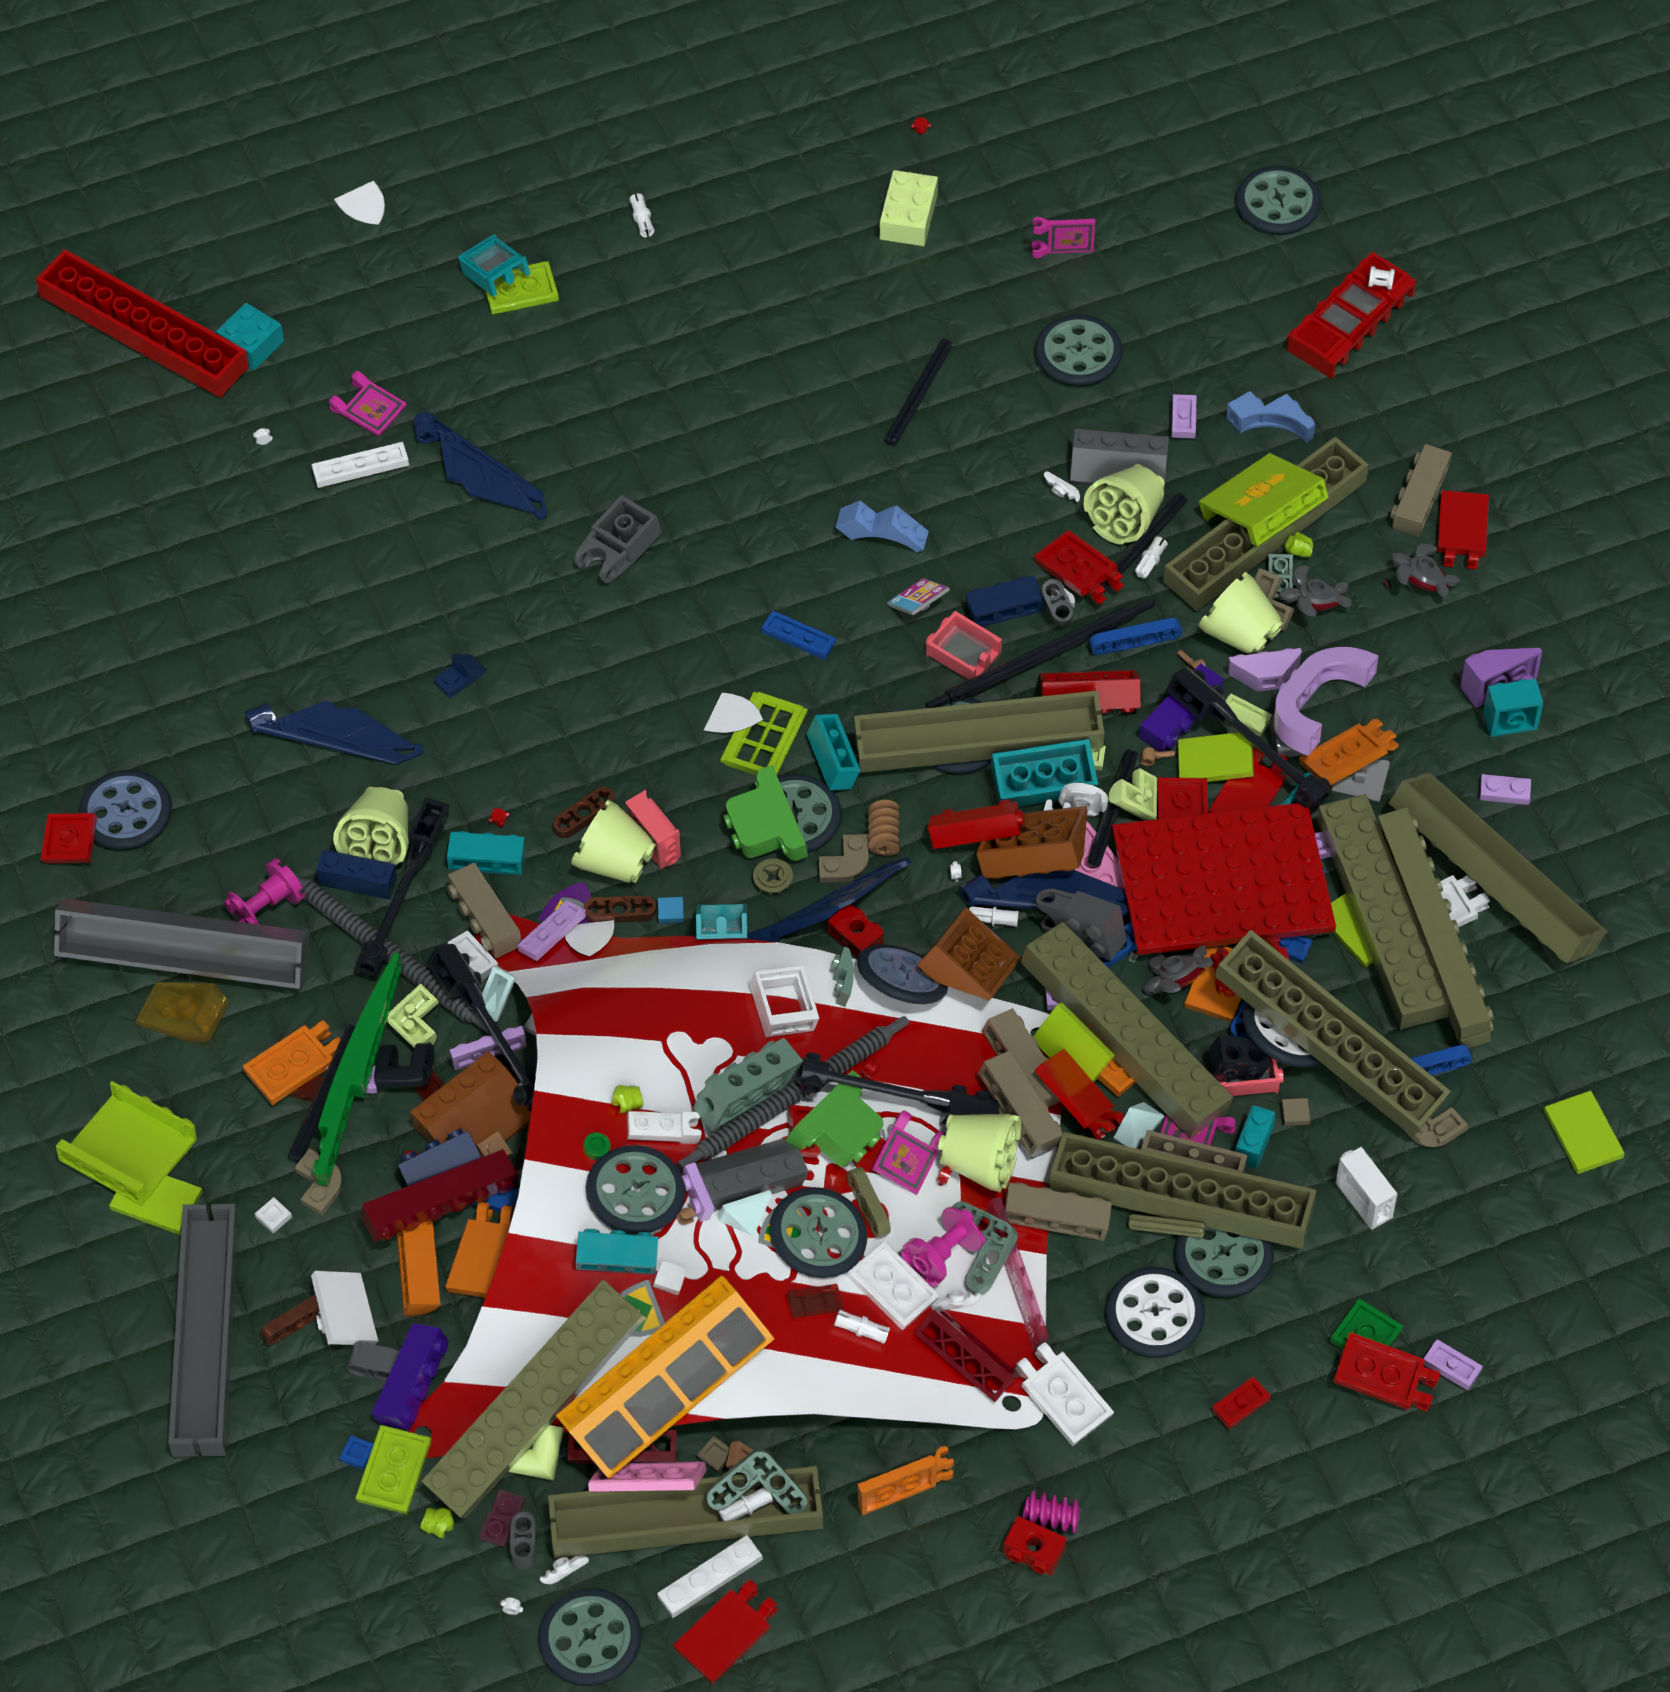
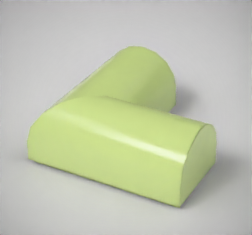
[1109,768,1157,821]
[387,983,439,1048]
[509,1425,564,1481]

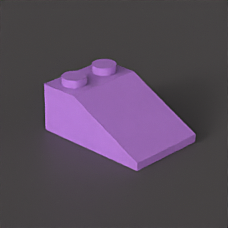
[1460,648,1543,708]

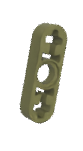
[847,1167,891,1238]

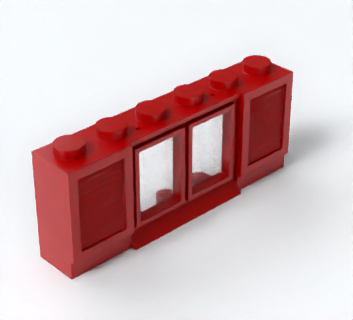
[1287,252,1417,379]

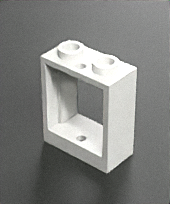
[749,965,819,1038]
[1336,1147,1397,1230]

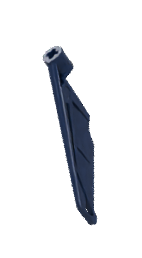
[413,412,547,520]
[245,700,424,765]
[747,857,911,943]
[958,870,1129,916]

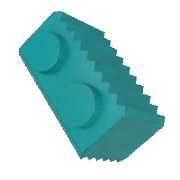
[1235,1105,1276,1169]

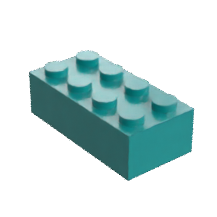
[991,739,1098,807]

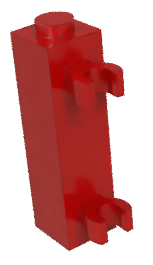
[928,799,1025,849]

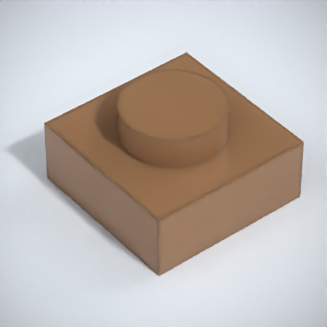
[476,1131,512,1157]
[726,1441,755,1475]

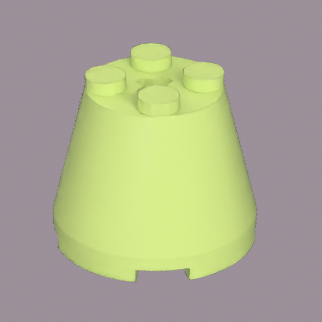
[1084,464,1165,545]
[1198,572,1283,655]
[333,787,409,866]
[571,799,656,883]
[938,1114,1022,1192]

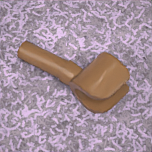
[1177,650,1205,670]
[1141,747,1175,766]
[676,1206,695,1225]

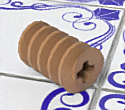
[868,800,899,856]

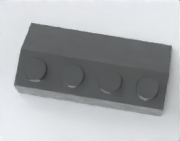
[1070,429,1169,489]
[696,1138,809,1212]

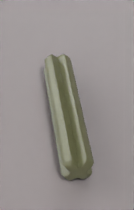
[1129,1214,1205,1238]

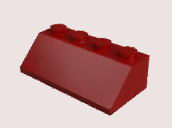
[1039,670,1140,713]

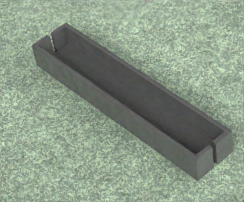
[54,898,309,989]
[168,1204,239,1457]

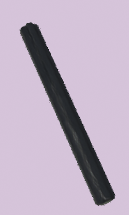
[885,338,952,446]
[1099,493,1187,591]
[1088,749,1138,868]
[288,1024,356,1163]

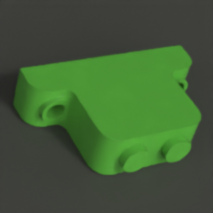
[723,765,808,861]
[785,1070,884,1167]

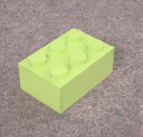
[880,170,938,246]

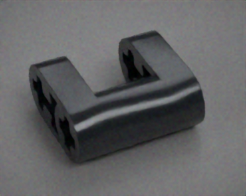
[374,1042,434,1089]

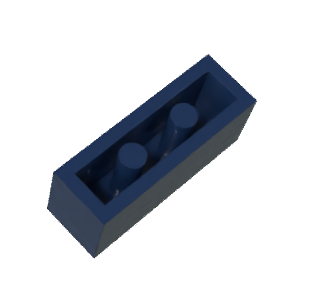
[965,575,1043,627]
[316,849,397,900]
[398,1128,481,1186]

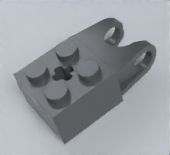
[575,495,662,583]
[1036,889,1127,960]

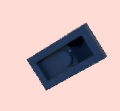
[434,654,487,699]

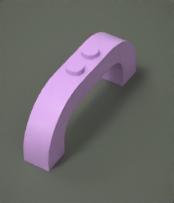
[1274,647,1378,756]

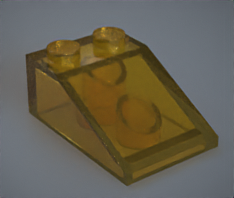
[135,982,229,1042]

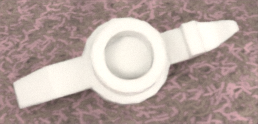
[1044,471,1080,502]
[931,1290,981,1310]
[540,1556,589,1584]

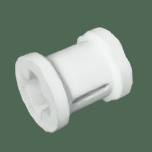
[1368,266,1394,290]

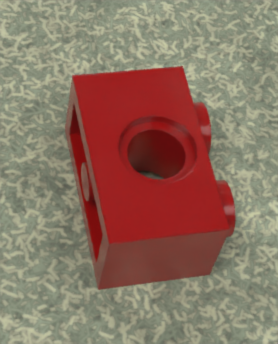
[827,904,884,959]
[1003,1516,1067,1576]

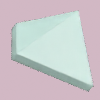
[482,965,516,1022]
[1113,1102,1164,1149]
[718,1190,772,1236]

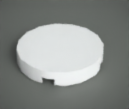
[1059,783,1109,816]

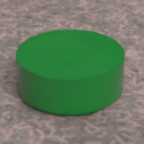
[583,1132,610,1160]

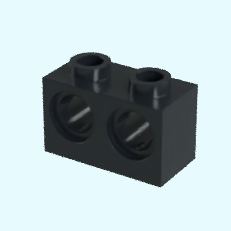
[1209,1035,1270,1080]

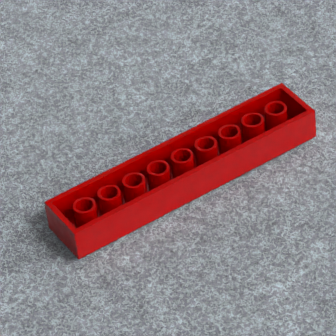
[36,249,249,398]

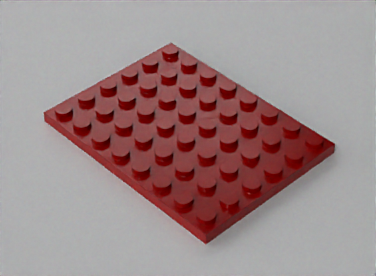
[1112,803,1336,955]

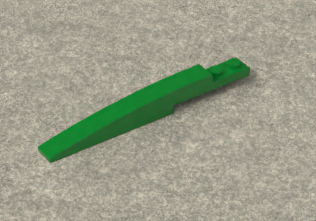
[313,953,403,1187]

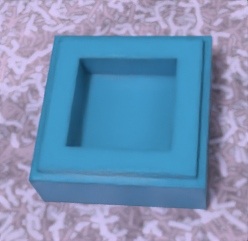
[658,897,684,924]

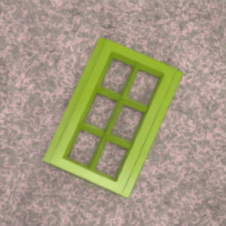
[720,692,808,776]

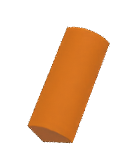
[397,1220,441,1316]

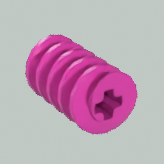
[1023,1490,1081,1534]

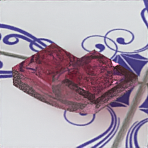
[479,1489,526,1547]

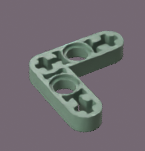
[952,1201,1018,1294]
[706,1448,807,1514]

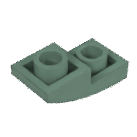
[1268,554,1293,599]
[831,947,854,1007]

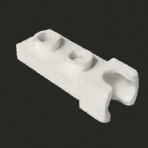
[627,1111,701,1144]

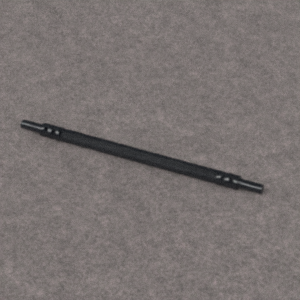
[925,597,1155,708]

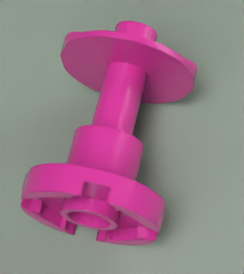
[224,858,305,925]
[901,1207,986,1287]

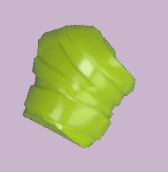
[1284,532,1313,558]
[611,1085,644,1113]
[420,1508,454,1538]

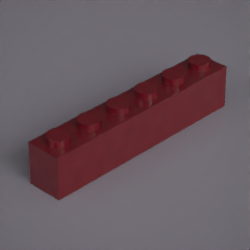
[361,1149,517,1242]

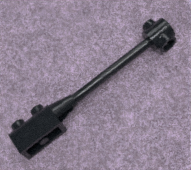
[1166,666,1332,809]
[355,797,449,976]
[426,944,536,1112]
[796,1053,999,1124]

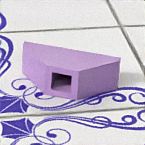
[1228,648,1302,692]

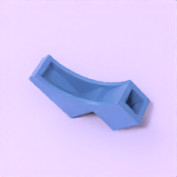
[1226,391,1315,442]
[835,500,929,552]

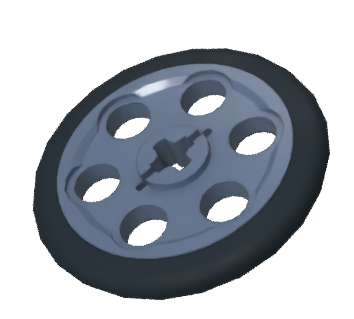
[79,770,172,850]
[857,944,948,1005]

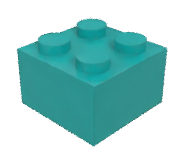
[216,303,284,370]
[1483,679,1544,737]

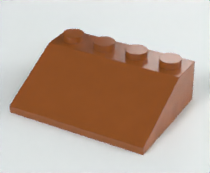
[977,806,1088,879]
[918,907,1021,1000]
[410,1051,531,1157]

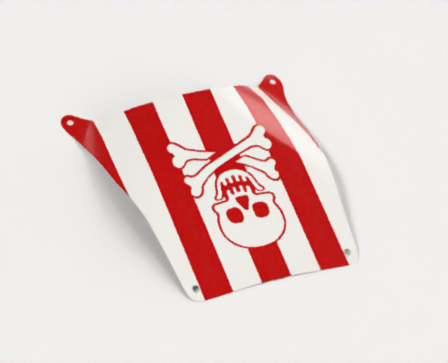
[409,914,1063,1458]

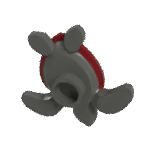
[1391,544,1460,597]
[1279,566,1352,617]
[1143,946,1214,995]

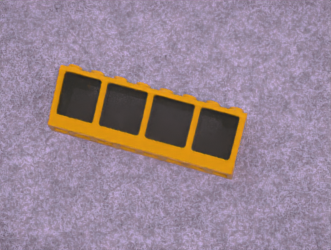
[556,1276,774,1479]

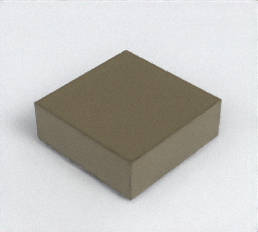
[1282,1098,1310,1126]
[697,1436,730,1474]

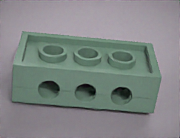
[692,1038,803,1132]

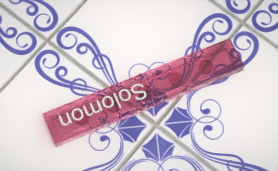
[985,1197,1049,1350]

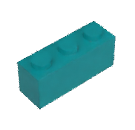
[806,714,861,790]
[447,831,526,875]
[576,1229,658,1275]

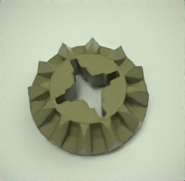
[753,858,793,895]

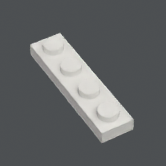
[311,442,409,488]
[657,1535,763,1618]

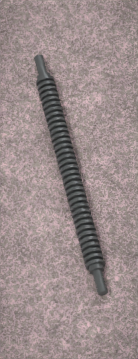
[294,873,490,1035]
[677,1016,909,1171]

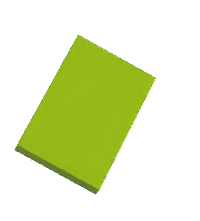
[485,261,559,315]
[1178,732,1254,782]
[1331,893,1373,968]
[1033,1002,1115,1082]
[1544,1091,1625,1174]
[109,1176,203,1235]
[355,1425,432,1514]

